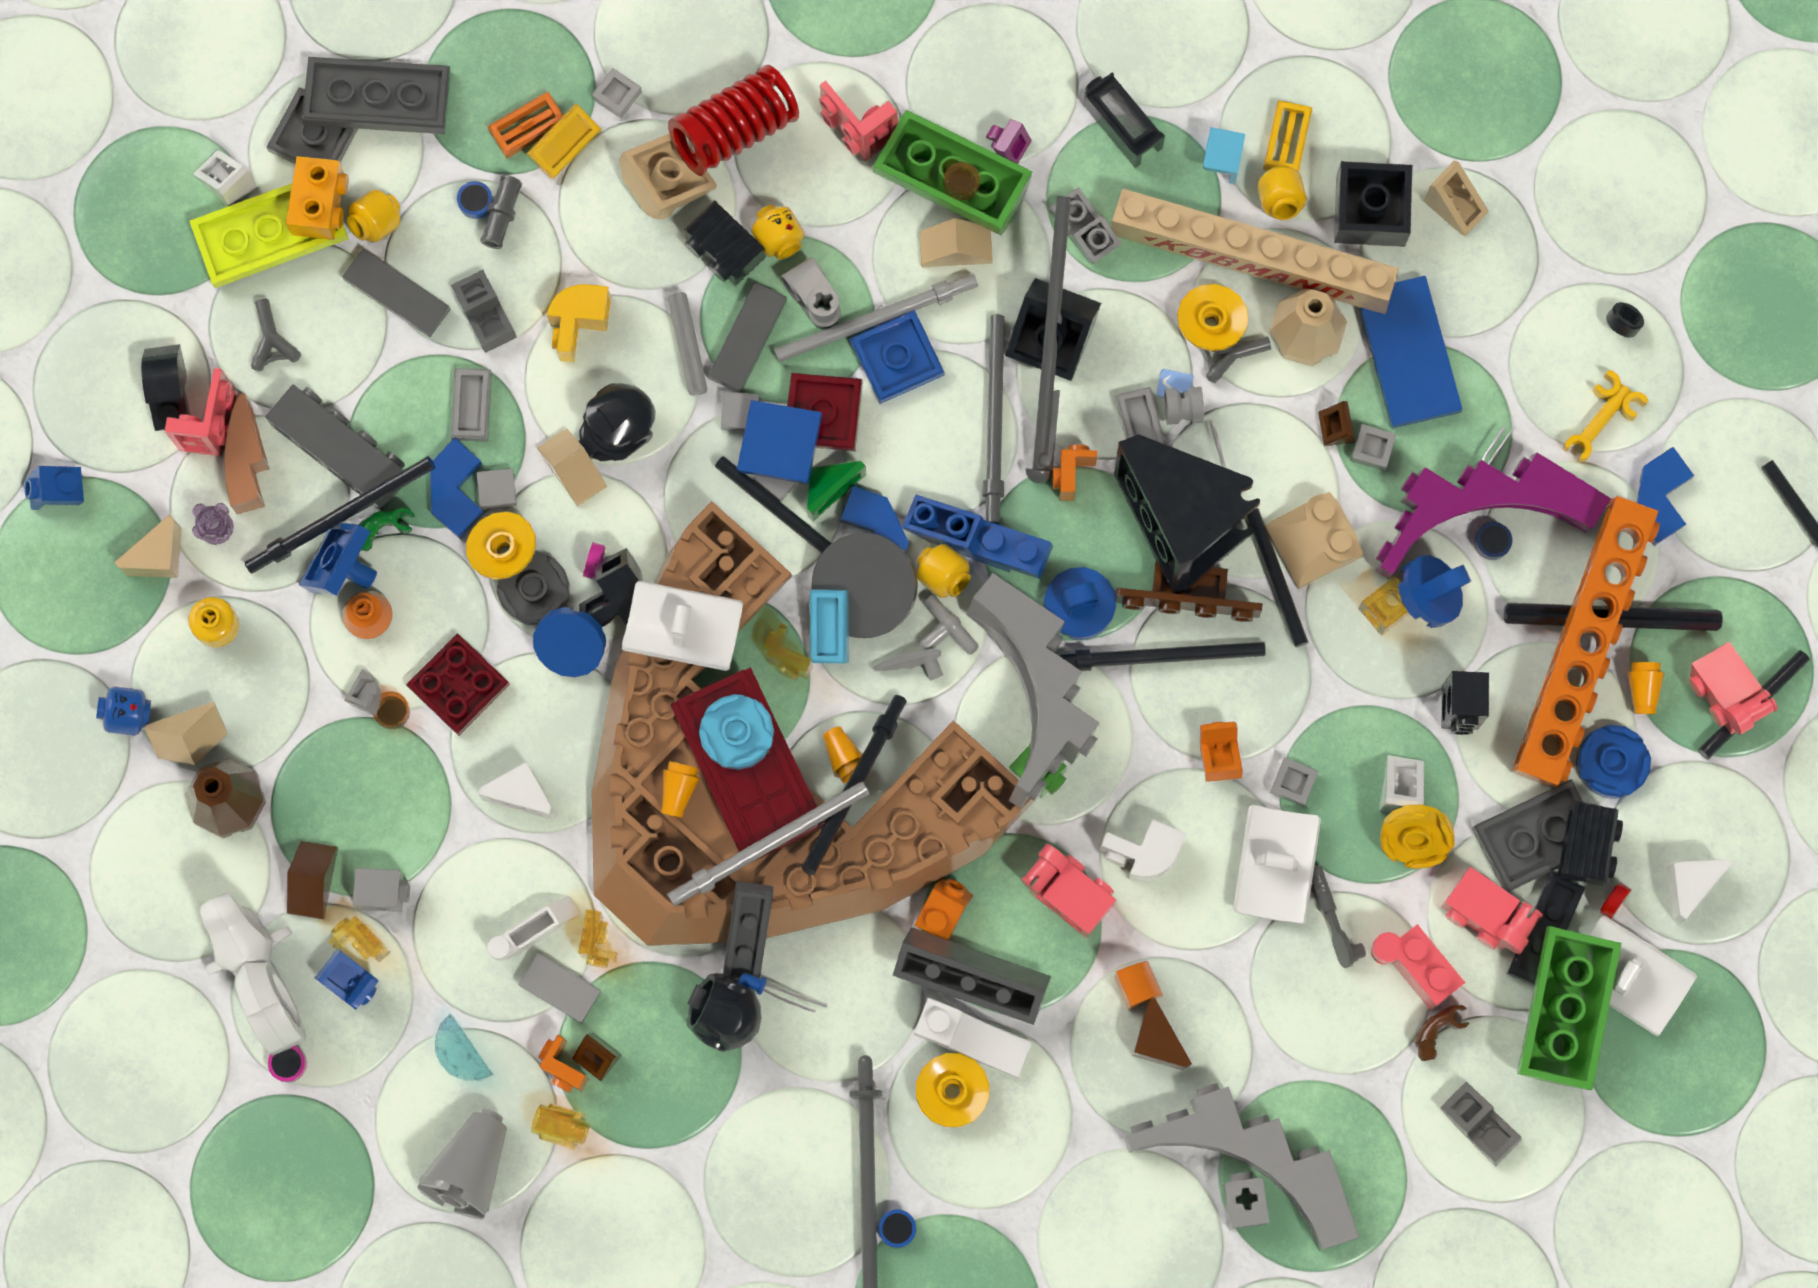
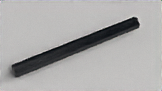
[1504,603,1723,631]

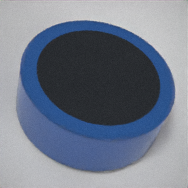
[457,181,494,219]
[878,1209,916,1248]

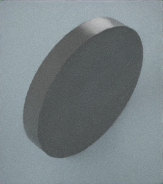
[811,532,918,638]

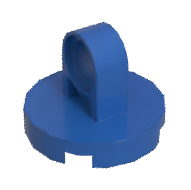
[1399,555,1472,628]
[1044,567,1116,641]

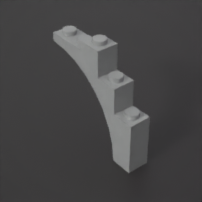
[966,573,1100,809]
[1124,1083,1359,1251]

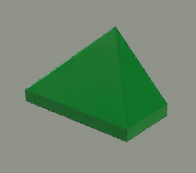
[807,461,866,522]

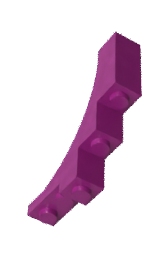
[1375,452,1612,578]

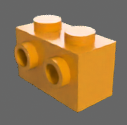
[286,156,349,240]

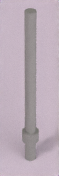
[774,273,978,362]
[667,781,869,907]

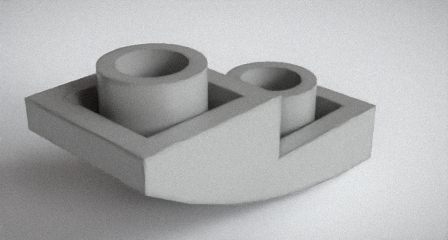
[1048,187,1122,264]

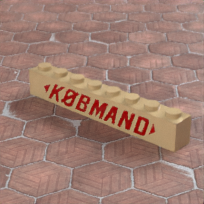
[1112,188,1399,314]

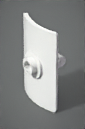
[622,581,743,671]
[1233,805,1321,924]
[1590,916,1697,1036]

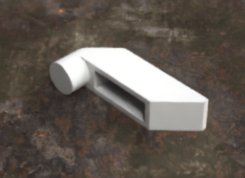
[487,896,581,961]

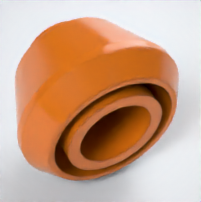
[342,590,392,639]

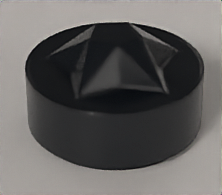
[1606,302,1644,338]

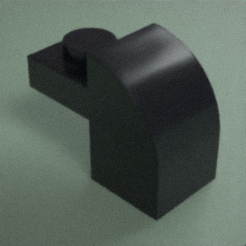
[141,344,191,431]
[579,548,643,627]

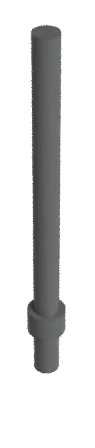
[982,314,1005,525]

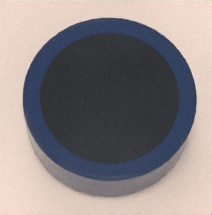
[1474,522,1513,560]

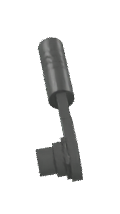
[1312,866,1366,968]

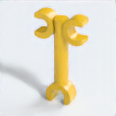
[1563,370,1649,463]

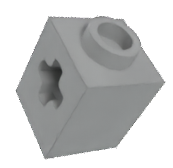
[352,868,410,912]
[1222,1172,1269,1230]

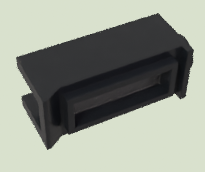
[1083,72,1165,168]

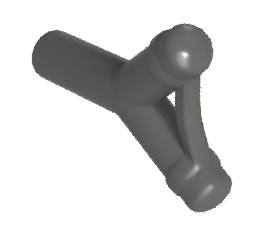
[251,298,301,372]
[1203,336,1272,383]

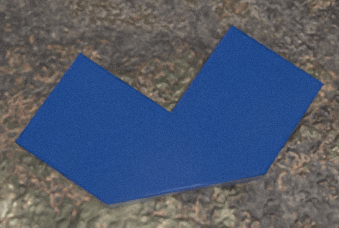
[430,438,484,539]
[1636,447,1694,546]
[841,486,909,552]

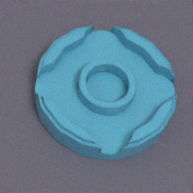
[699,694,774,770]

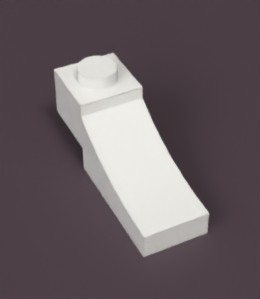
[914,998,1032,1078]

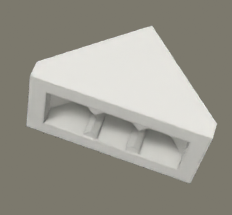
[193,150,257,207]
[1379,755,1424,813]
[479,762,555,820]
[1667,859,1732,925]

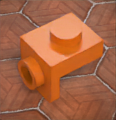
[1053,445,1097,501]
[1200,721,1243,782]
[914,878,973,940]
[538,1035,589,1093]

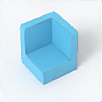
[1203,127,1245,184]

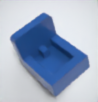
[24,466,84,510]
[314,948,379,1010]

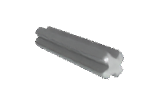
[668,292,708,396]

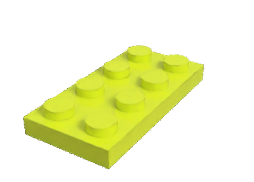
[189,183,349,288]

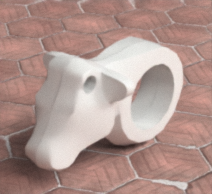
[200,893,306,1056]

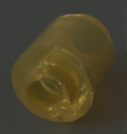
[531,1103,590,1150]

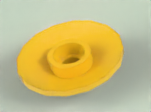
[1177,284,1249,351]
[466,512,536,580]
[916,1053,989,1127]

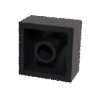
[1334,161,1413,247]

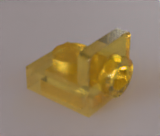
[579,909,618,968]
[328,916,390,962]

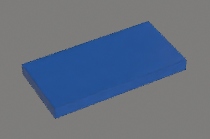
[1359,276,1463,429]

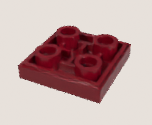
[406,633,510,736]

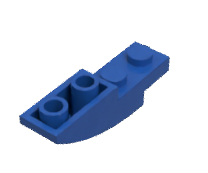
[902,494,1053,579]

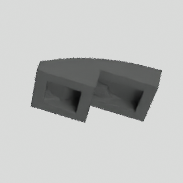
[451,270,517,353]
[1440,1081,1522,1166]

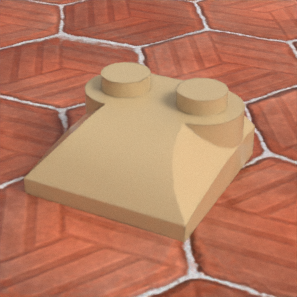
[619,134,717,219]
[1265,492,1363,589]

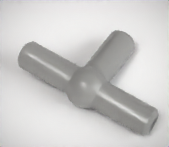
[920,594,979,655]

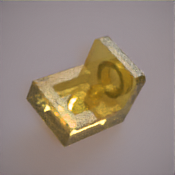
[763,623,813,680]

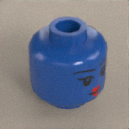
[96,686,151,736]

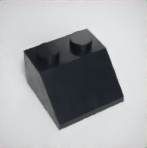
[1005,278,1102,381]

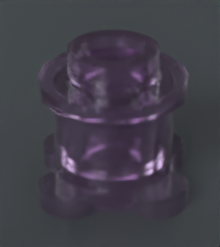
[192,503,234,545]

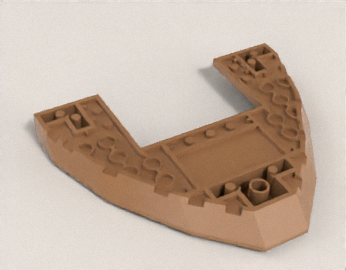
[592,501,1034,946]

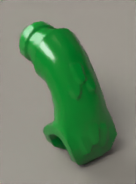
[359,507,415,551]

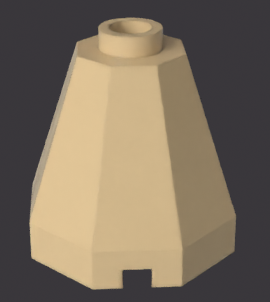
[1269,288,1347,366]

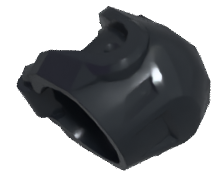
[579,383,656,462]
[686,973,762,1052]

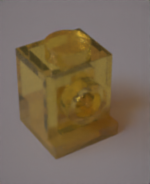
[1358,575,1409,636]

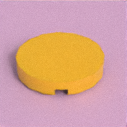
[1380,804,1455,869]

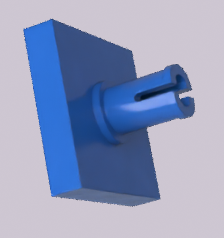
[299,523,377,596]

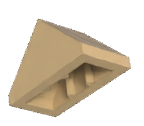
[1424,160,1489,236]
[920,218,993,267]
[537,428,607,507]
[114,514,182,578]
[144,702,227,765]

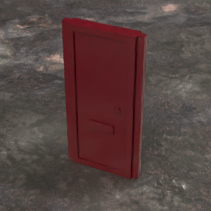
[670,667,825,861]

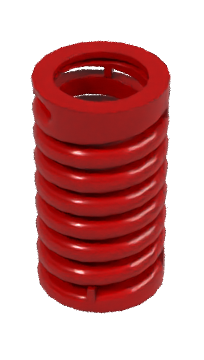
[668,64,799,176]

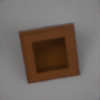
[1318,401,1355,446]
[572,1033,622,1081]

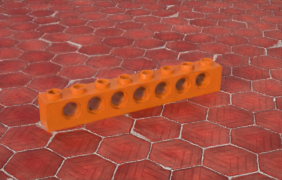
[1511,496,1660,788]

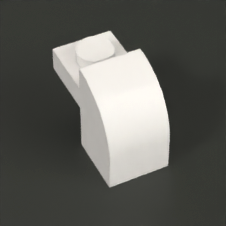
[1100,819,1187,882]

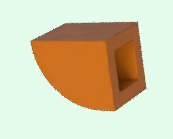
[1114,961,1163,1011]

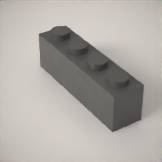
[265,384,405,512]
[892,927,1051,1025]

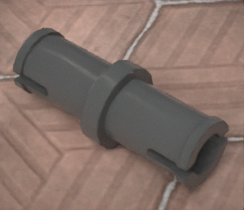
[480,175,522,249]

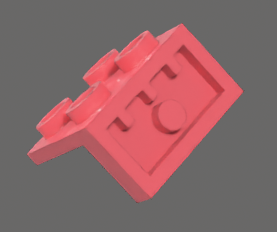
[819,81,898,161]
[165,368,238,457]

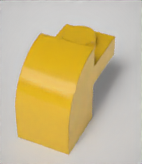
[547,284,611,362]

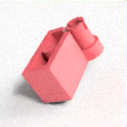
[1689,642,1778,735]
[1021,843,1116,938]
[1441,866,1543,954]
[1371,924,1465,1011]

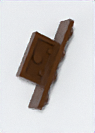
[1115,561,1263,622]

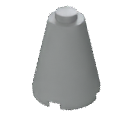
[417,1109,507,1219]

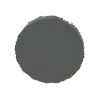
[497,553,570,625]

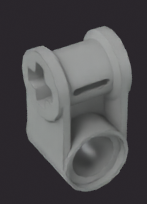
[781,257,841,329]

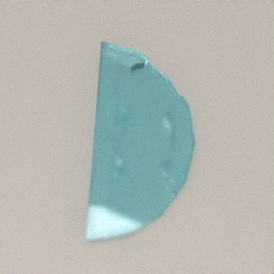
[435,1013,494,1081]

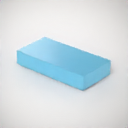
[810,589,849,664]

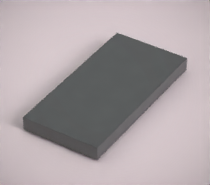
[302,57,450,134]

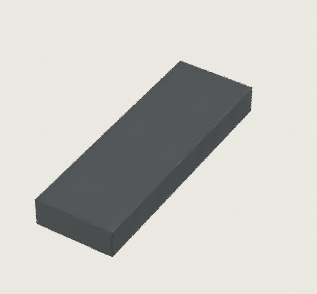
[342,249,451,337]
[708,282,787,393]
[723,881,773,983]

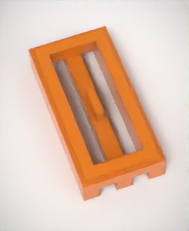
[487,92,563,159]

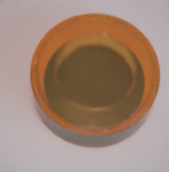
[943,162,980,200]
[373,691,410,729]

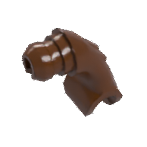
[1413,1004,1469,1061]

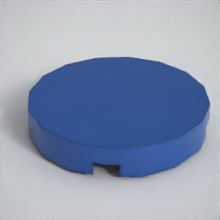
[533,607,606,677]
[1576,725,1651,799]

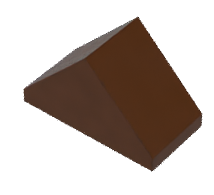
[287,841,338,920]
[1132,998,1192,1071]

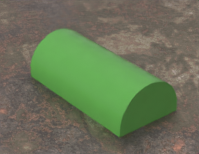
[873,110,1033,235]
[1517,926,1622,1091]

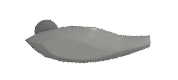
[873,649,944,681]

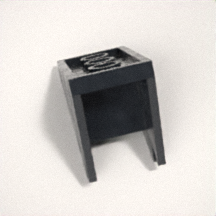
[1114,434,1260,594]

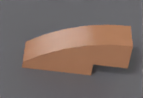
[224,393,270,515]

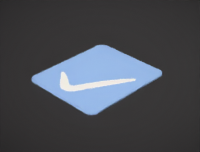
[1156,369,1194,397]

